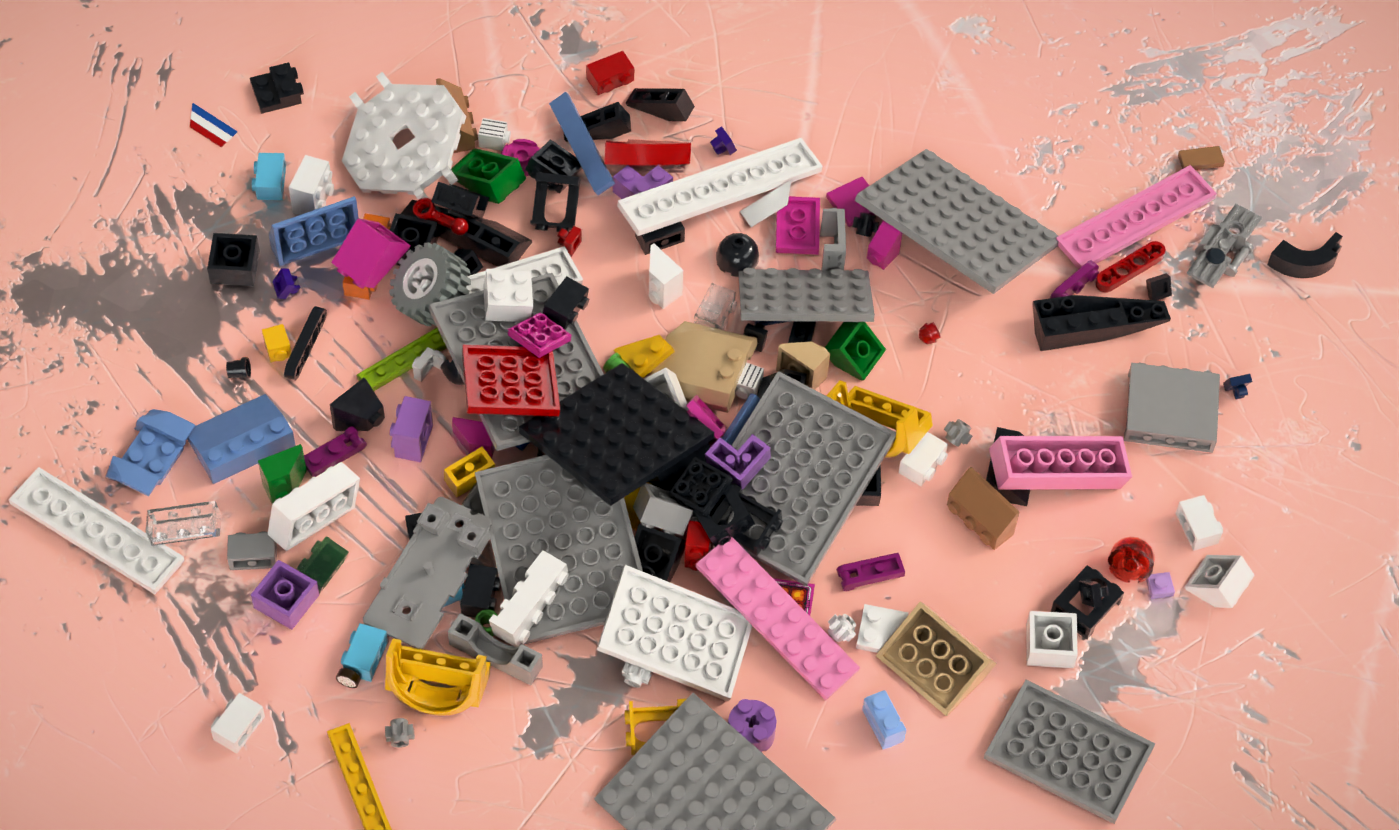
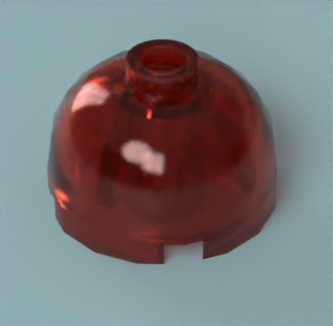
[1108,536,1155,583]

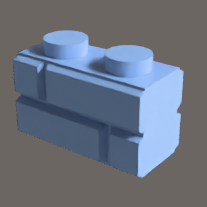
[862,690,907,750]

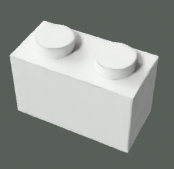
[899,432,948,487]
[1175,495,1223,551]
[211,693,265,754]

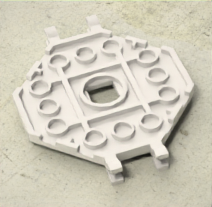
[342,71,466,199]

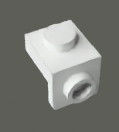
[412,347,446,382]

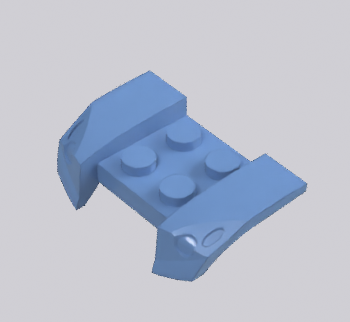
[105,409,195,497]

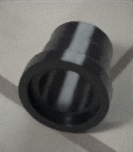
[226,357,251,379]

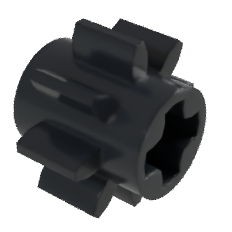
[852,212,880,237]

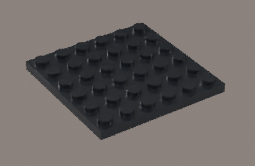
[519,363,714,506]

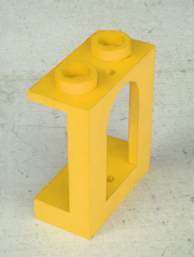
[624,698,687,755]

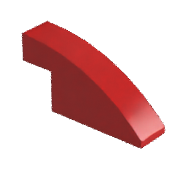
[604,139,691,165]

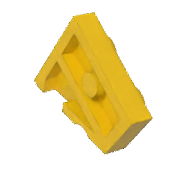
[613,335,675,378]

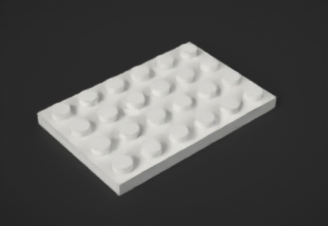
[596,565,752,702]

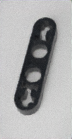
[284,306,327,380]

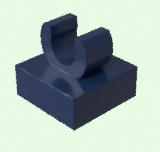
[1223,374,1253,399]

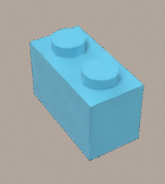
[252,153,286,200]
[341,623,388,682]

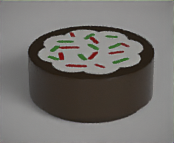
[336,668,361,688]

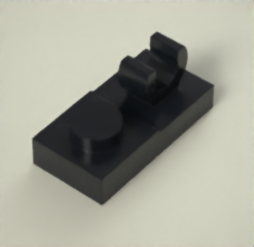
[788,321,816,343]

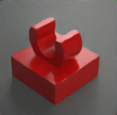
[557,226,582,257]

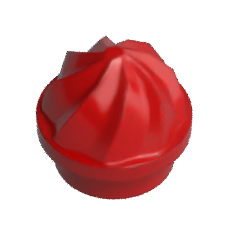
[919,322,941,344]

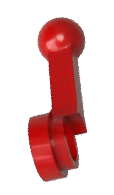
[413,198,468,235]

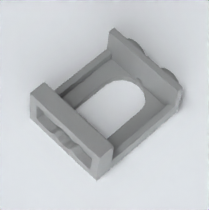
[820,208,846,271]

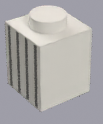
[478,118,511,151]
[735,362,764,399]

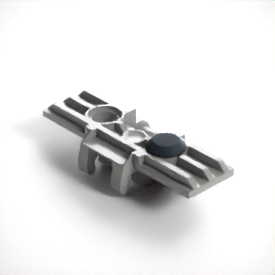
[1187,204,1262,288]

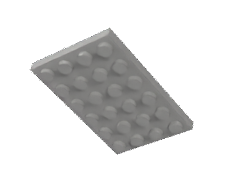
[738,268,875,322]
[984,679,1156,824]

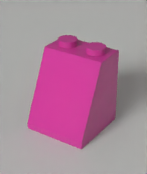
[331,218,410,289]

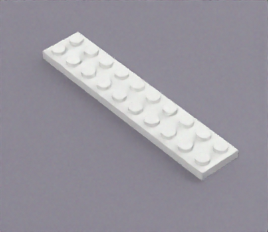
[617,138,823,236]

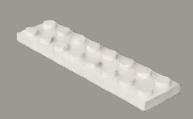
[9,467,185,594]

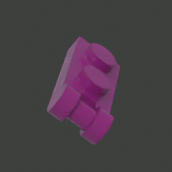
[304,427,367,477]
[836,552,905,591]

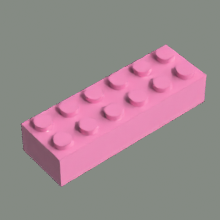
[989,436,1132,490]

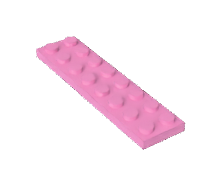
[1056,165,1217,269]
[695,537,860,701]

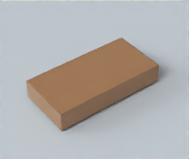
[1178,146,1225,170]

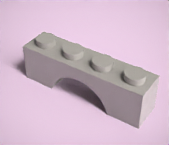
[448,613,543,686]

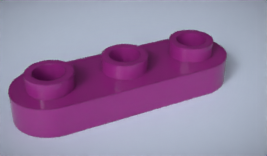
[1049,260,1099,299]

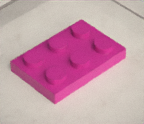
[776,196,820,255]
[686,394,727,439]

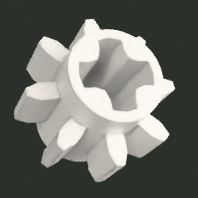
[827,614,856,642]
[622,662,652,688]

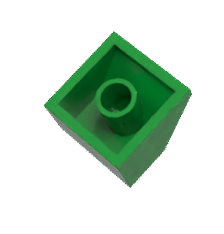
[824,322,886,381]
[258,444,307,504]

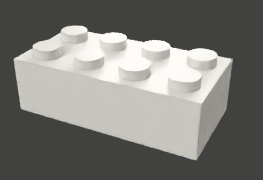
[267,462,360,551]

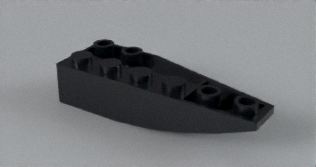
[401,200,532,267]
[1032,295,1171,351]

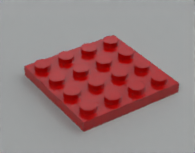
[462,345,560,416]

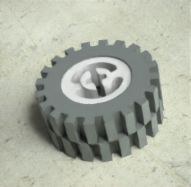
[389,243,471,327]

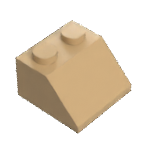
[776,341,830,390]

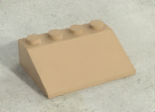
[876,601,997,716]

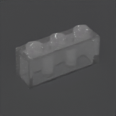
[145,501,222,546]

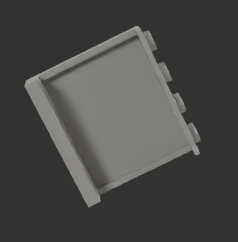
[1124,362,1220,453]

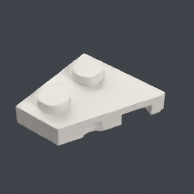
[856,604,909,653]

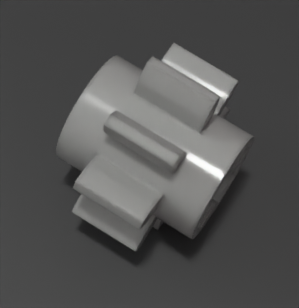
[944,419,973,447]
[385,718,415,748]

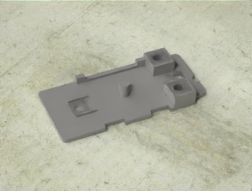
[363,497,492,649]

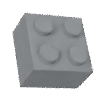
[633,483,693,536]

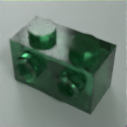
[297,536,349,594]

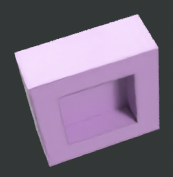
[1146,572,1175,599]

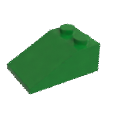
[451,148,526,204]

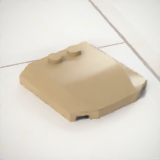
[652,321,758,413]

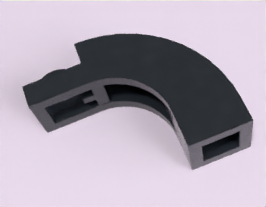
[1267,232,1343,278]

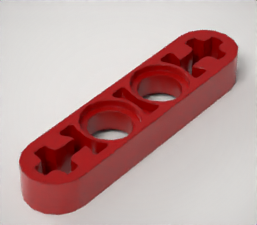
[1095,241,1166,293]

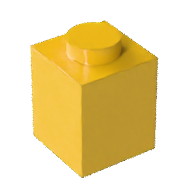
[262,324,291,363]

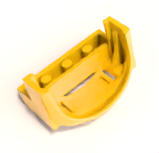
[826,380,933,458]
[385,638,491,716]

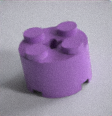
[728,699,777,752]

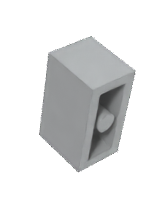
[227,531,277,570]

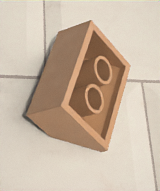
[436,78,478,153]
[947,467,1020,550]

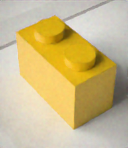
[444,446,495,498]

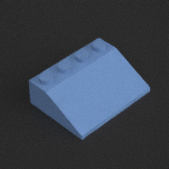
[269,196,359,266]
[187,394,296,484]

